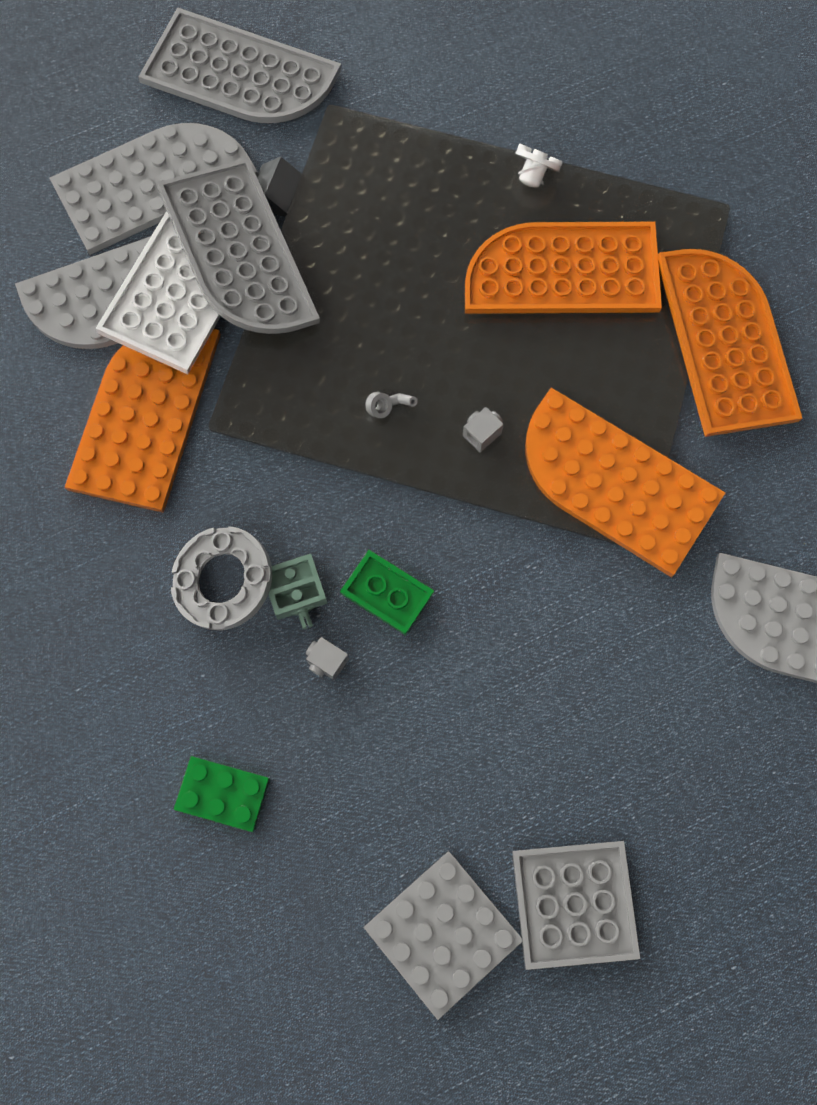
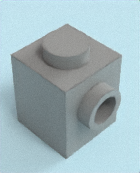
[463,407,504,453]
[306,637,349,681]

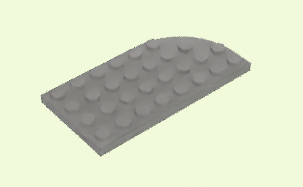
[138,8,342,123]
[49,123,258,255]
[157,158,320,334]
[15,236,151,349]
[711,553,817,683]

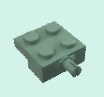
[269,553,328,629]

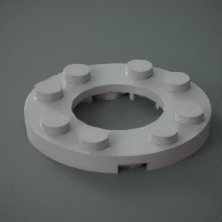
[171,526,272,630]

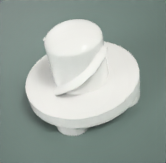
[515,144,563,188]

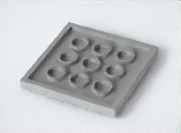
[512,841,640,970]
[363,851,522,1020]

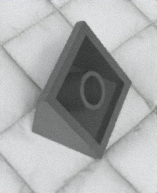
[257,156,306,218]

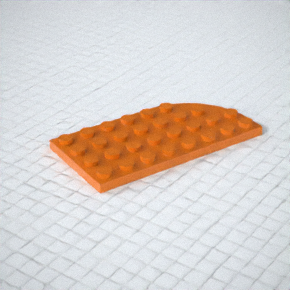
[465,222,662,314]
[657,249,803,437]
[65,329,221,513]
[525,388,725,578]

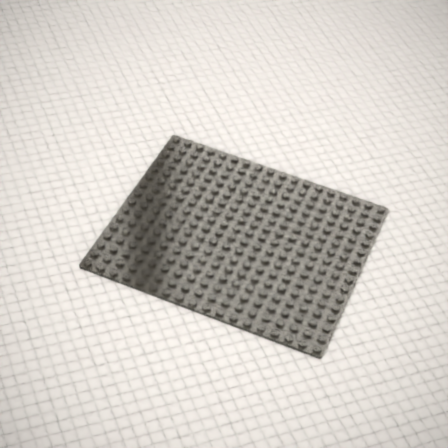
[208,105,730,546]

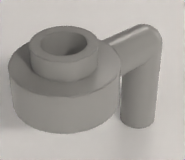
[366,392,418,418]

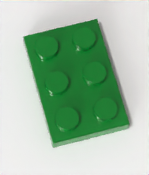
[340,550,434,636]
[173,756,270,832]

